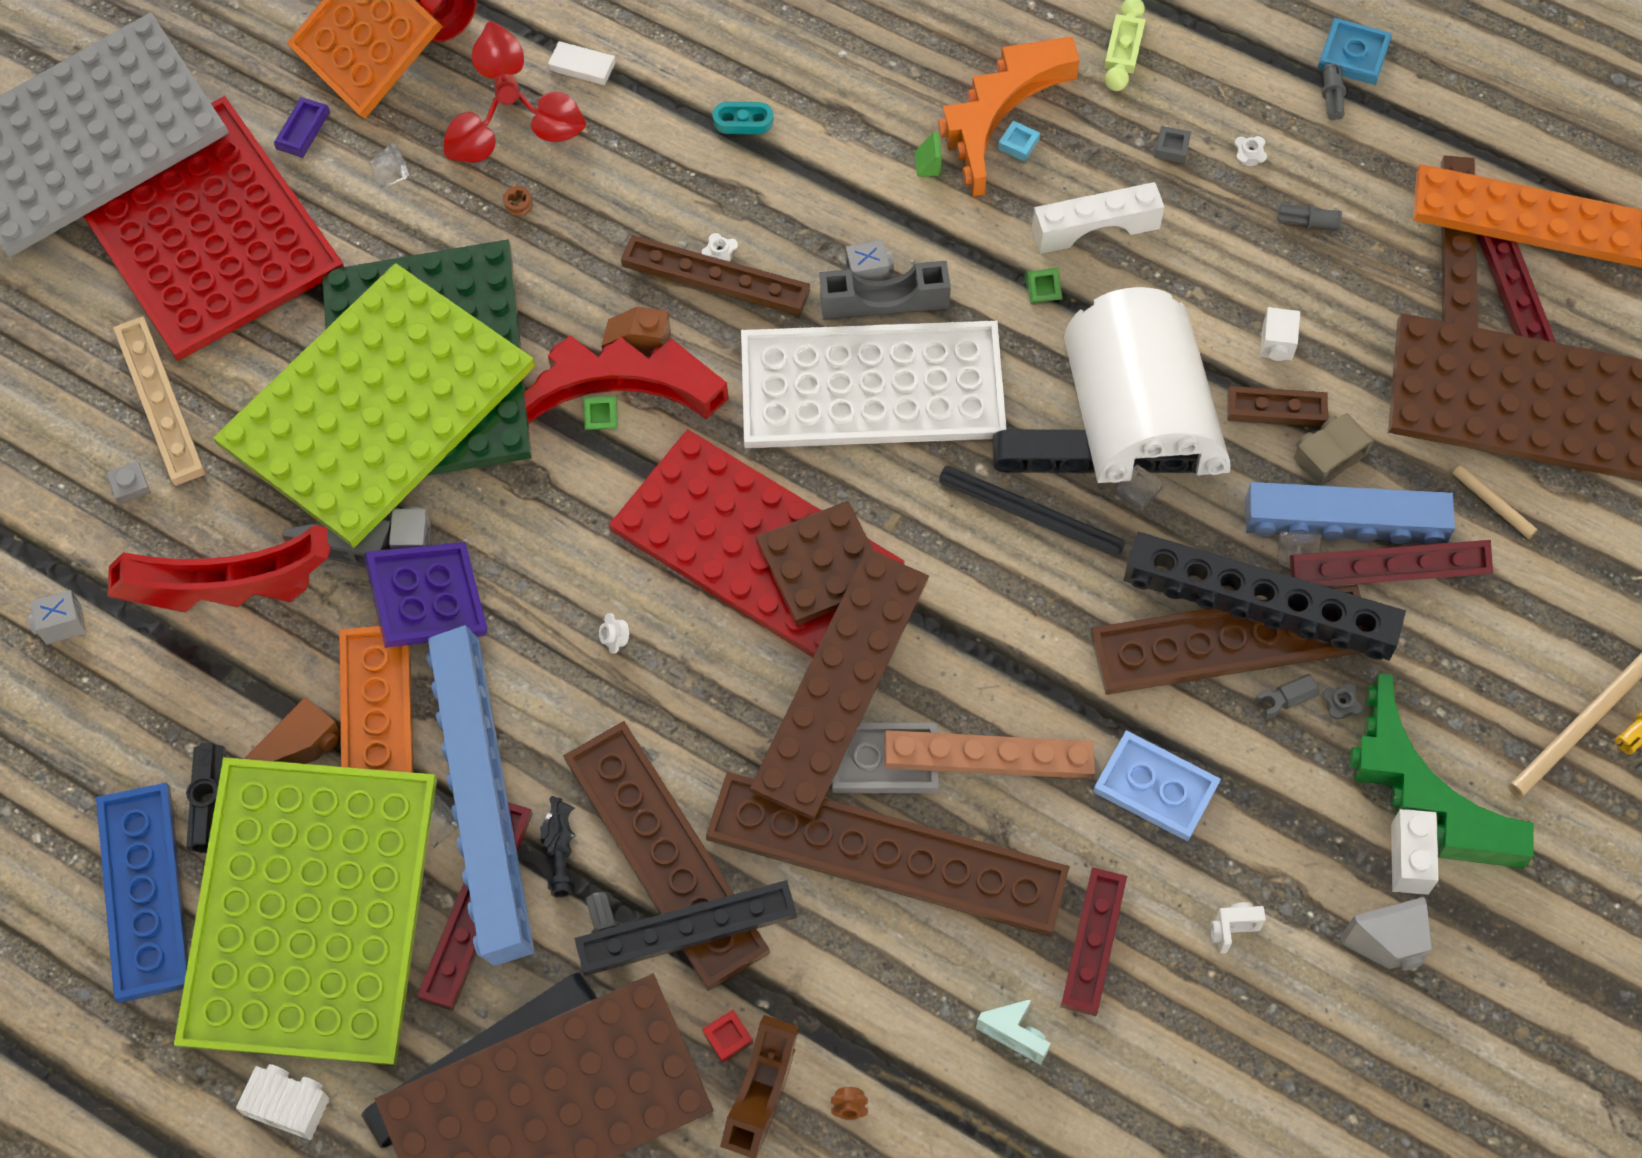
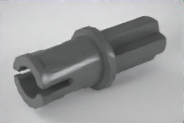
[1322,63,1346,121]
[1277,204,1342,231]
[586,892,620,933]

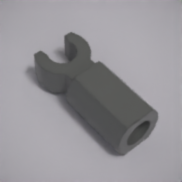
[1255,674,1319,719]

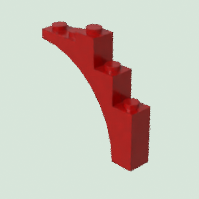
[524,335,729,423]
[108,525,330,613]

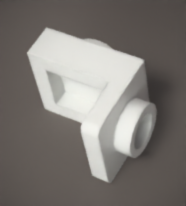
[1210,902,1266,953]

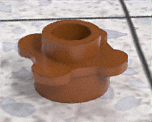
[831,1087,868,1120]

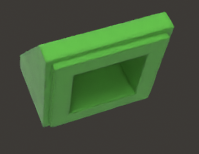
[915,132,942,177]
[1024,268,1062,303]
[583,396,618,430]

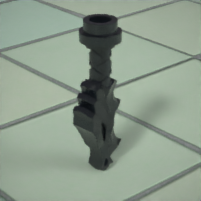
[540,796,576,897]

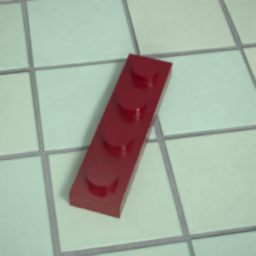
[1061,867,1127,1016]

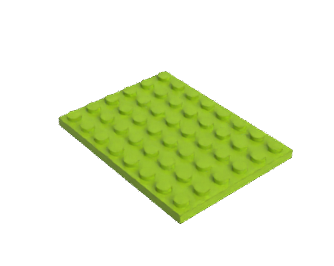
[213,263,536,548]
[174,757,437,1066]

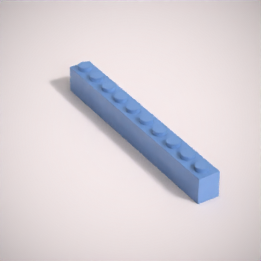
[426,625,535,967]

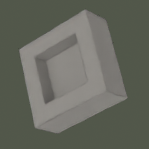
[106,461,151,505]

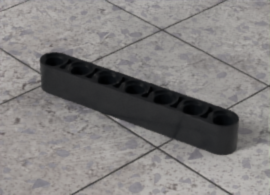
[993,429,1199,473]
[361,972,597,1148]

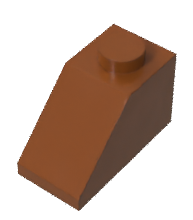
[601,307,671,357]

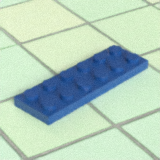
[96,782,188,1003]

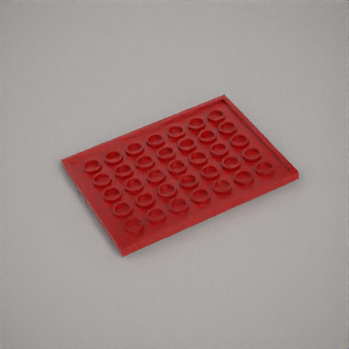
[83,96,344,361]

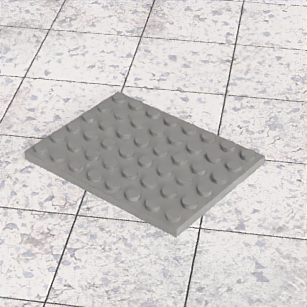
[0,12,229,258]

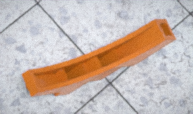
[938,36,1080,197]

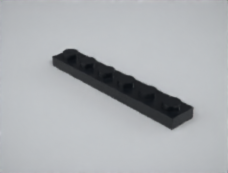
[574,880,797,976]

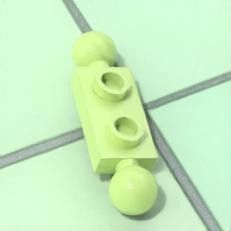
[1104,0,1146,91]

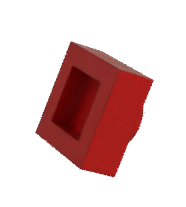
[702,1010,754,1064]

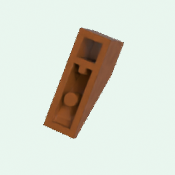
[244,697,341,764]

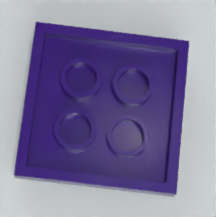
[364,542,488,648]

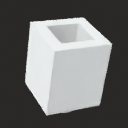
[1260,307,1300,361]

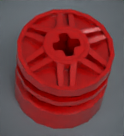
[416,0,477,42]

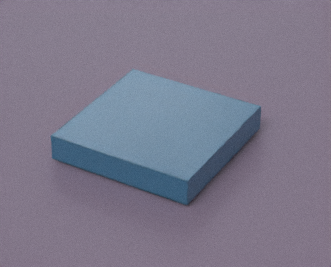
[1317,18,1393,85]

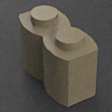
[1294,413,1374,485]

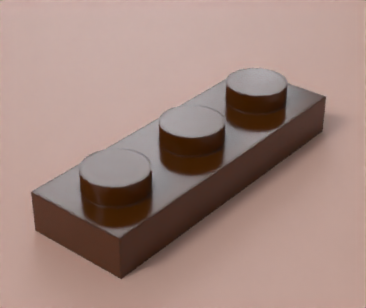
[1227,386,1328,427]

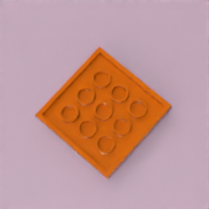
[286,0,443,119]

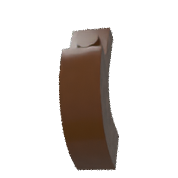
[720,1015,799,1158]

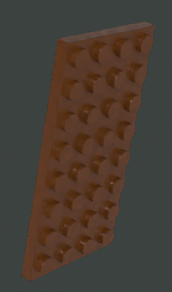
[1388,313,1642,481]
[375,973,714,1158]

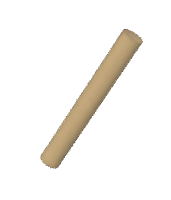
[1452,465,1538,539]

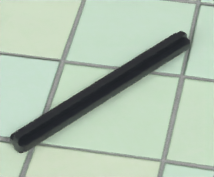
[939,466,1125,557]

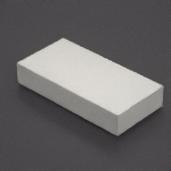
[548,41,615,86]

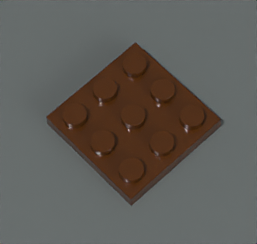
[756,501,874,626]

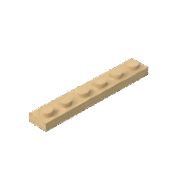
[113,316,206,486]

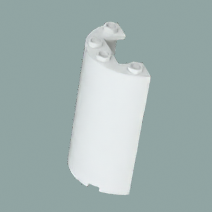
[1064,287,1231,483]

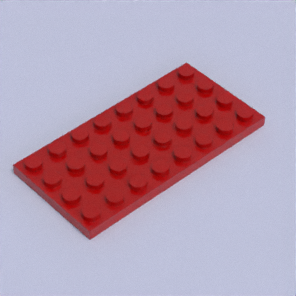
[609,429,905,658]

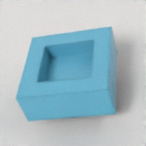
[998,121,1040,162]

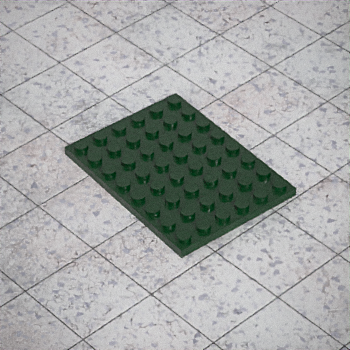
[323,239,532,476]

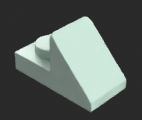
[976,1000,1051,1065]

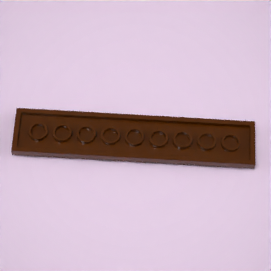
[706,772,1070,937]

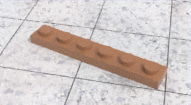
[884,730,1095,779]

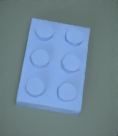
[1093,730,1221,842]

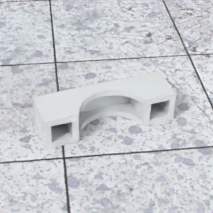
[1032,182,1164,254]

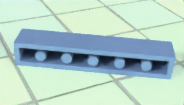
[1245,482,1455,544]

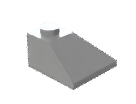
[1340,897,1432,971]

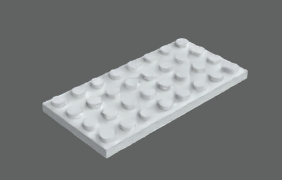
[741,321,1006,448]

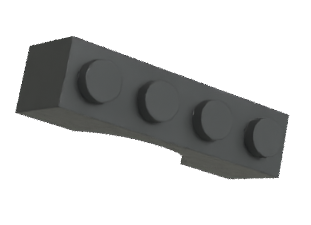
[819,261,951,320]

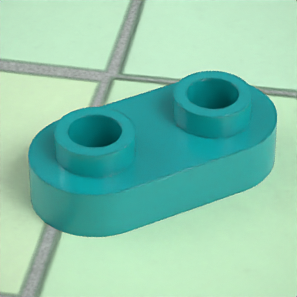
[712,102,774,134]

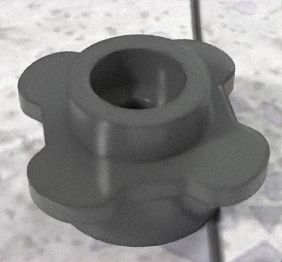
[1323,683,1363,719]

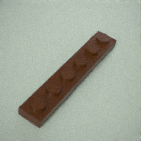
[621,235,810,316]

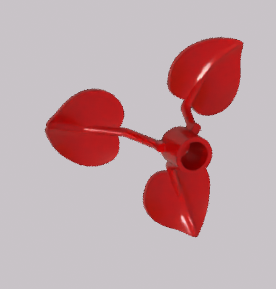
[443,21,586,163]

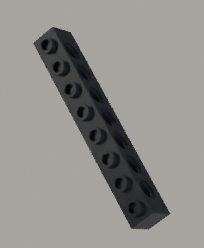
[1123,531,1406,661]

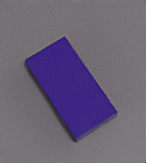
[274,97,330,158]

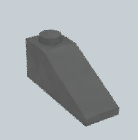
[282,518,391,567]

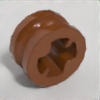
[503,186,533,216]

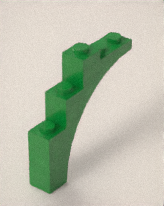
[1349,673,1534,868]

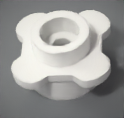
[1234,136,1267,166]
[702,233,738,262]
[599,613,629,653]

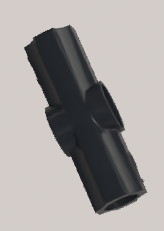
[186,743,226,854]

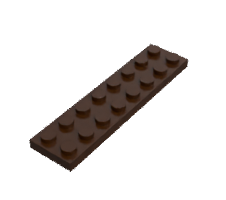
[750,548,929,821]
[1090,584,1370,695]
[563,721,770,991]

